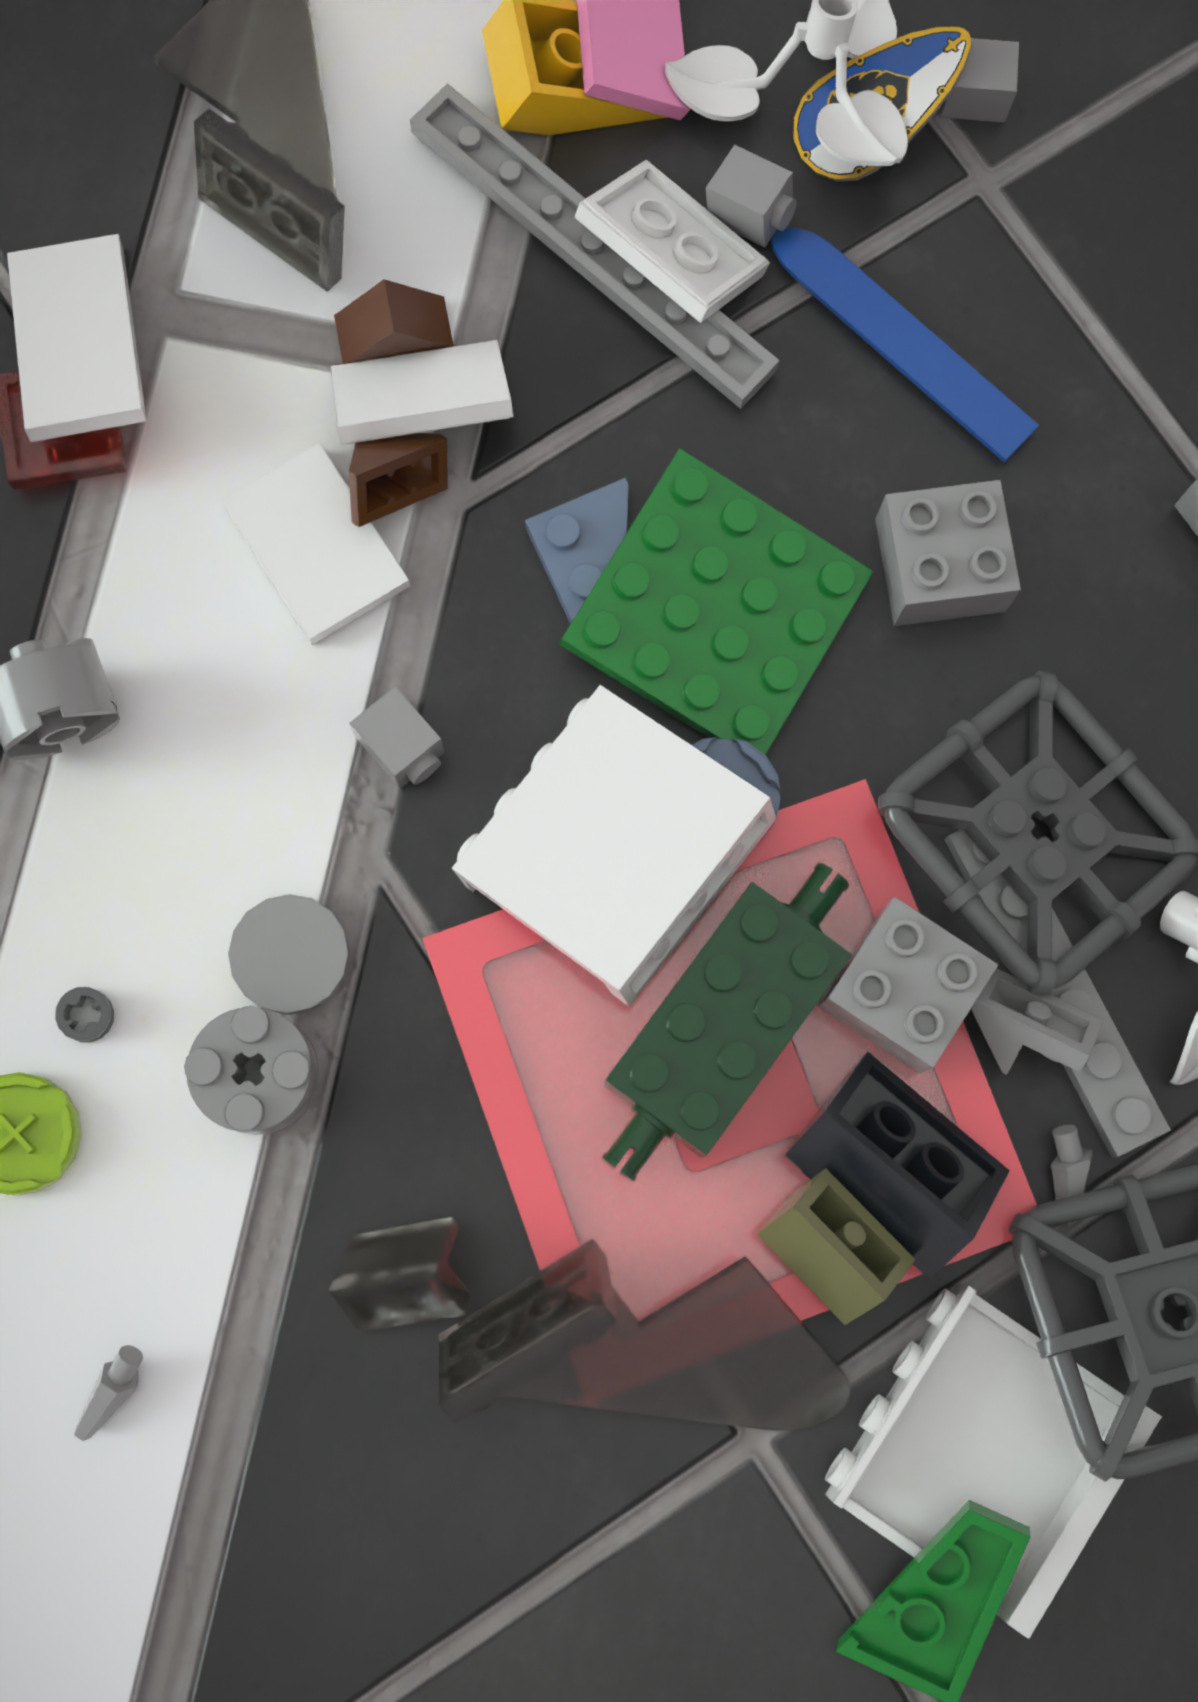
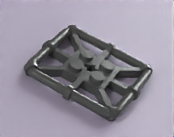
[878,670,1198,995]
[1008,1164,1198,1482]

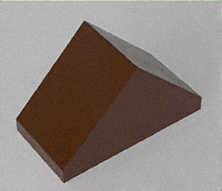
[334,279,454,364]
[349,433,448,527]

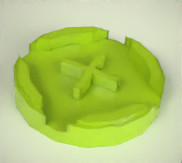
[0,1072,81,1196]

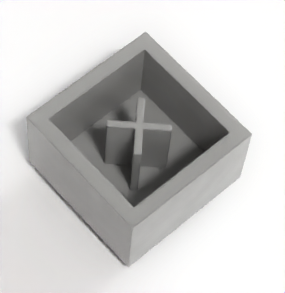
[875,480,1021,626]
[818,897,998,1074]

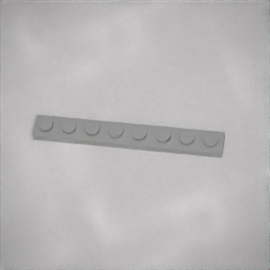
[410,83,780,409]

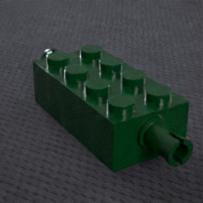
[601,863,852,1182]

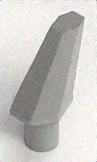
[1051,1125,1093,1228]
[74,1345,143,1441]

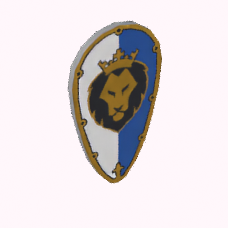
[793,27,972,182]

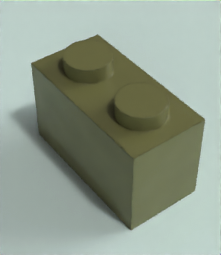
[757,1168,916,1325]

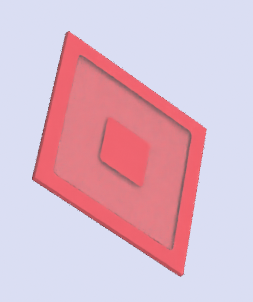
[422,779,1037,1402]

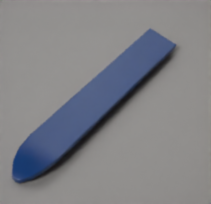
[770,227,1039,463]

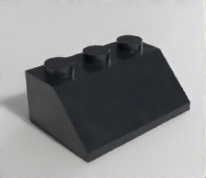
[785,1051,1010,1279]

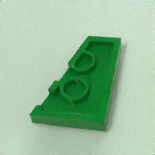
[836,1500,1031,1702]

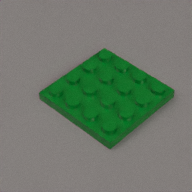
[559,448,874,755]

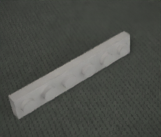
[944,829,1171,1158]

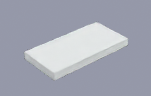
[7,234,146,442]

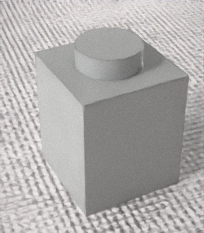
[940,38,1019,123]
[706,145,797,247]
[349,686,444,789]

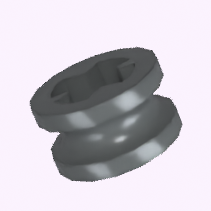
[55,987,114,1042]

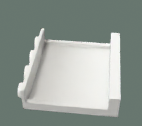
[452,685,776,1007]
[825,1284,1162,1639]

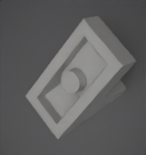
[971,968,1104,1075]

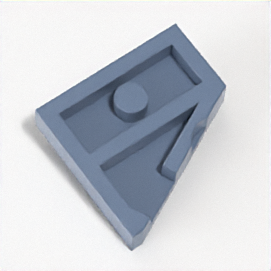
[525,478,629,624]

